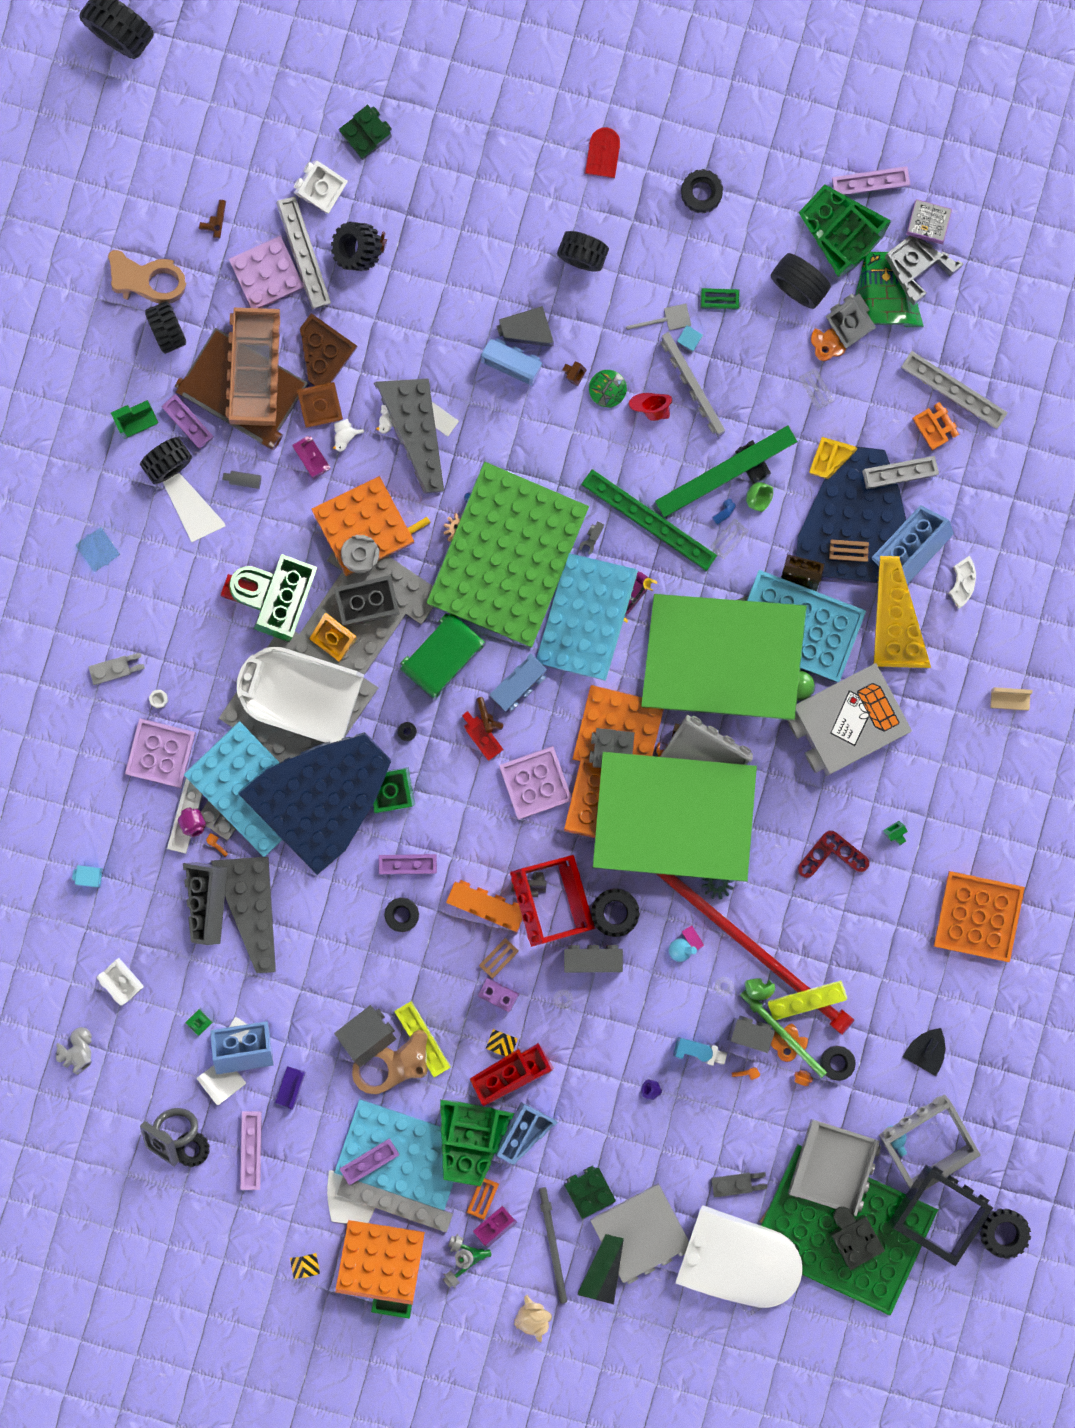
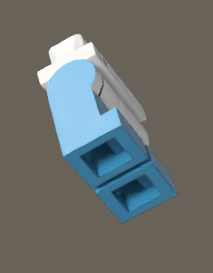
[673,1037,727,1066]

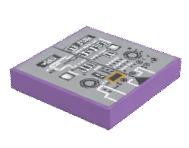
[906,199,952,245]

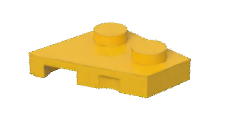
[809,437,857,479]

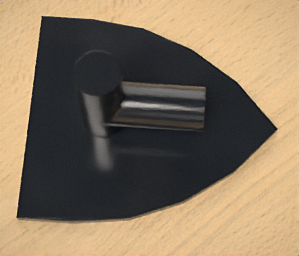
[902,1028,946,1076]

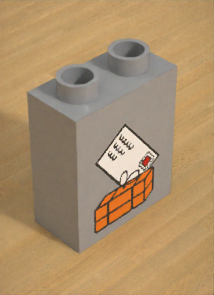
[787,663,912,776]

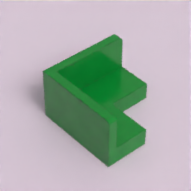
[111,400,159,439]

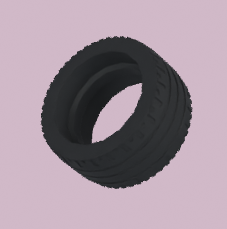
[770,253,831,309]

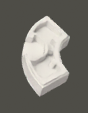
[948,556,976,609]

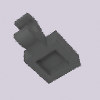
[579,521,604,555]

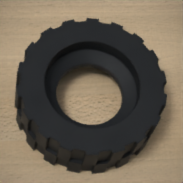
[681,169,723,214]

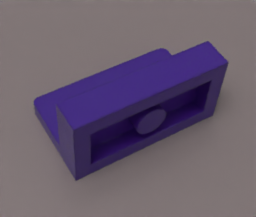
[275,1066,306,1110]

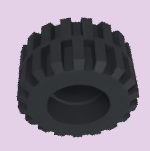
[331,222,382,271]
[557,231,609,272]
[145,301,186,354]
[140,437,192,484]
[591,888,640,937]
[980,1208,1031,1259]

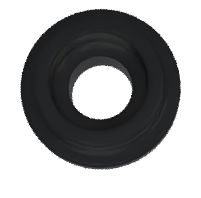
[397,722,417,741]

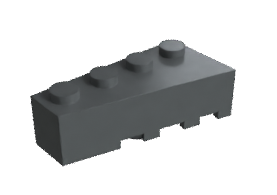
[183,862,227,945]

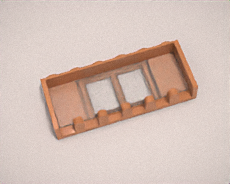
[226,307,280,426]

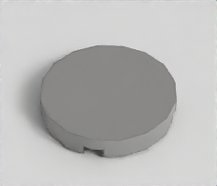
[341,535,379,573]

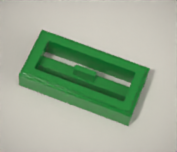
[701,288,740,309]

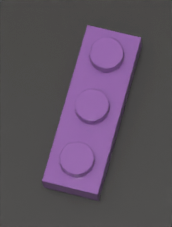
[161,394,214,449]
[379,854,437,874]
[340,1138,400,1185]

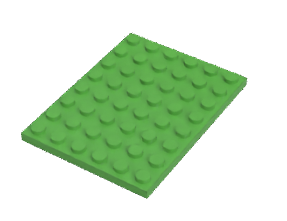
[426,461,589,647]

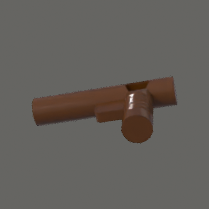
[199,200,226,239]
[476,697,503,733]

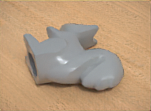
[56,1027,92,1075]

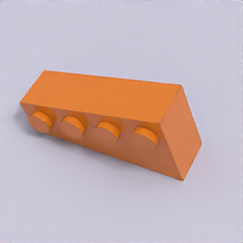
[446,879,522,932]

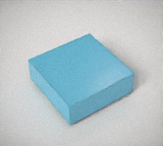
[677,325,703,351]

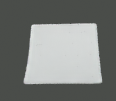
[197,1065,246,1105]

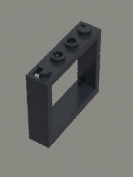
[888,1165,993,1266]

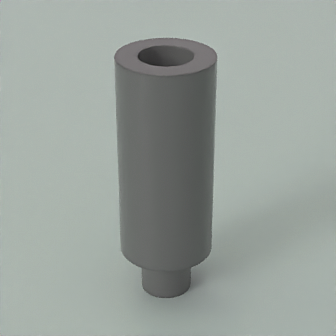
[222,471,262,489]

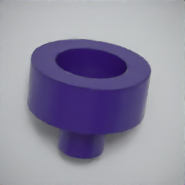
[641,1079,662,1100]

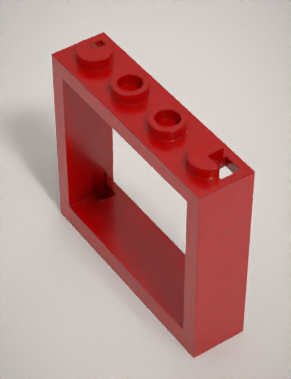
[510,855,595,947]

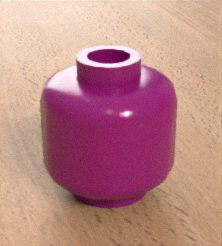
[178,807,206,837]

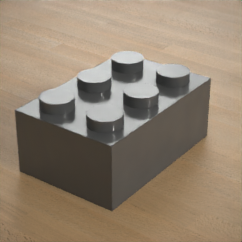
[334,575,400,628]
[564,945,623,973]
[727,1016,775,1053]

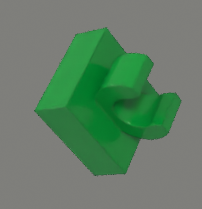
[883,821,908,845]
[185,1009,213,1036]

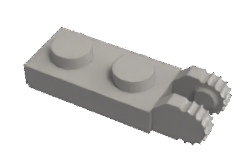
[88,653,145,685]

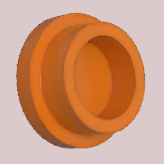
[794,1070,813,1086]

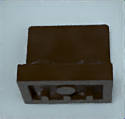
[781,554,824,592]

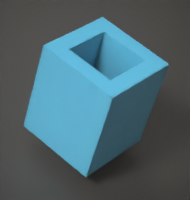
[72,865,103,888]

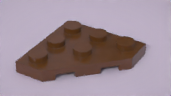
[300,313,358,386]

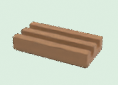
[829,540,869,562]
[479,938,519,979]

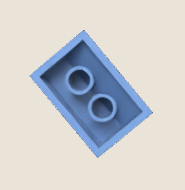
[481,338,543,386]
[210,1021,274,1075]

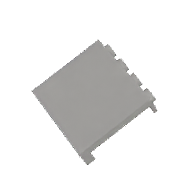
[660,715,753,765]
[788,1119,881,1216]
[590,1183,689,1284]

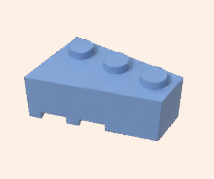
[490,653,547,712]
[495,1102,558,1165]

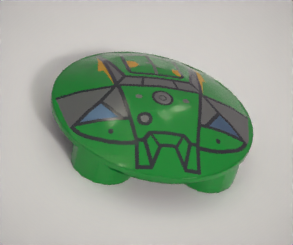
[589,370,627,408]

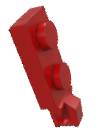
[462,711,504,761]

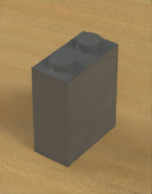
[334,1005,396,1067]

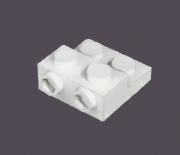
[294,160,348,214]

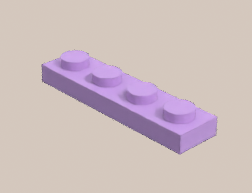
[832,166,910,196]
[240,1111,262,1190]

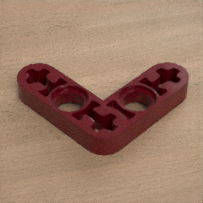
[798,831,870,878]

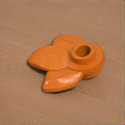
[811,328,847,361]
[771,1023,808,1062]

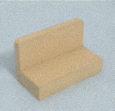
[990,687,1032,711]

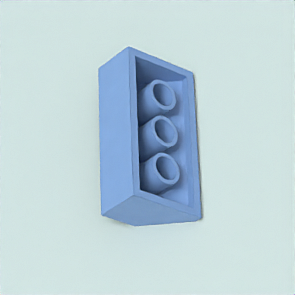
[872,505,954,585]

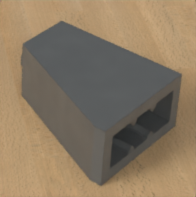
[497,306,554,347]

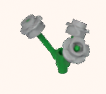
[443,1234,492,1288]

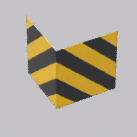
[486,1029,518,1056]
[290,1253,320,1279]

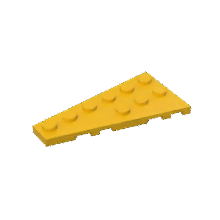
[873,556,931,668]

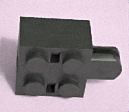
[830,1206,885,1270]

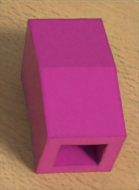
[682,925,704,950]

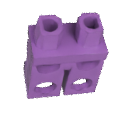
[478,977,519,1012]

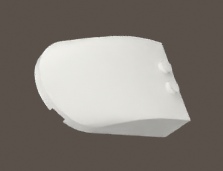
[237,647,364,743]
[676,1205,802,1308]

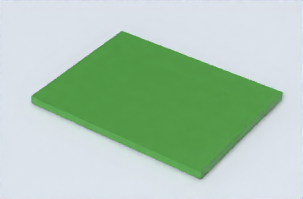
[641,594,807,720]
[593,752,757,882]

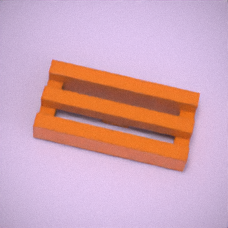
[466,1178,499,1220]

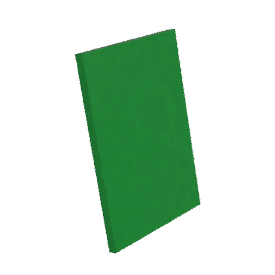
[760,1144,939,1316]

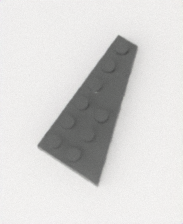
[374,379,444,493]
[211,857,276,973]

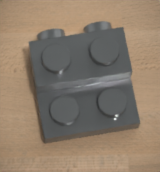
[825,293,876,348]
[589,728,635,768]

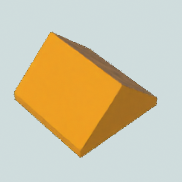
[309,613,358,662]

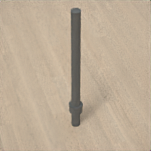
[539,1187,567,1304]

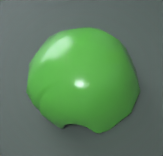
[746,482,774,512]
[797,670,816,701]
[744,978,776,1001]

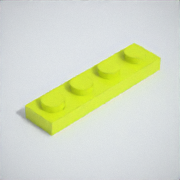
[768,981,847,1020]
[394,1001,451,1077]

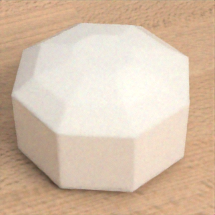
[149,690,168,709]

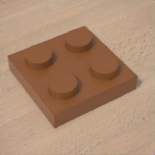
[297,382,343,428]

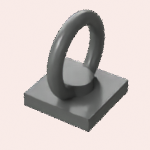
[140,1108,198,1167]

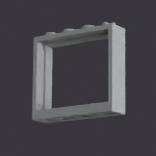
[879,1094,981,1190]

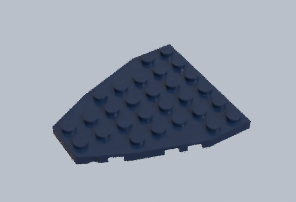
[796,446,909,585]
[238,732,391,875]

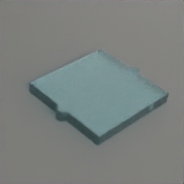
[75,527,120,572]

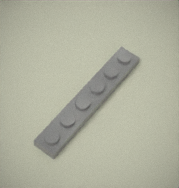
[276,197,331,310]
[660,332,725,437]
[901,351,1008,430]
[337,1176,453,1233]

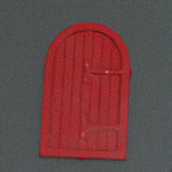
[585,127,620,178]

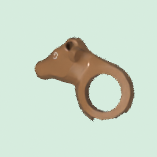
[108,250,186,304]
[352,1030,428,1094]

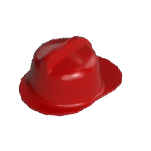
[628,393,672,421]

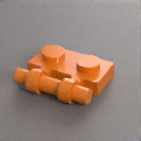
[912,402,960,451]

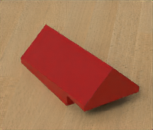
[470,1043,554,1106]

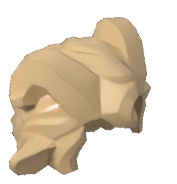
[514,1295,552,1342]

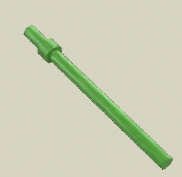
[740,990,827,1078]

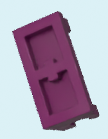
[292,436,331,480]
[473,1206,517,1247]

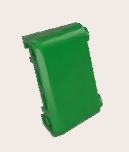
[400,613,486,701]

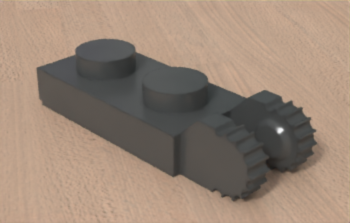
[711,1172,767,1197]

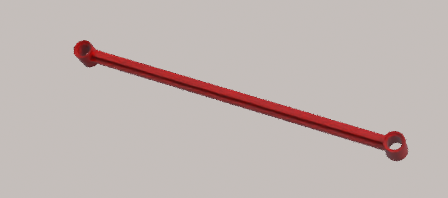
[656,874,855,1035]

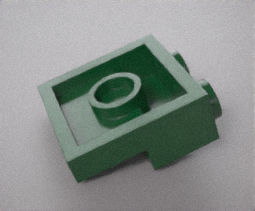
[338,104,392,160]
[564,1165,616,1219]

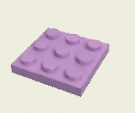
[229,236,304,308]
[125,718,196,788]
[499,746,572,820]

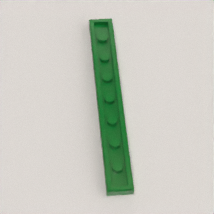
[655,425,798,518]
[581,469,718,572]

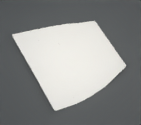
[327,1170,375,1224]

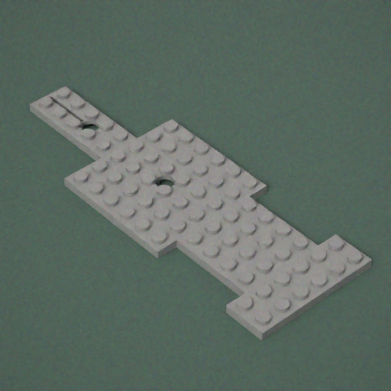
[201,552,434,841]

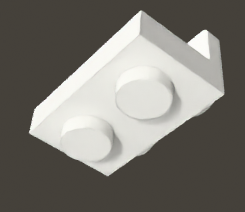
[96,958,144,1006]

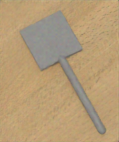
[626,303,691,330]

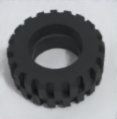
[79,0,154,59]

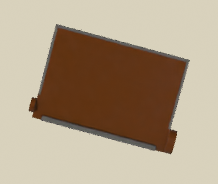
[175,328,308,451]

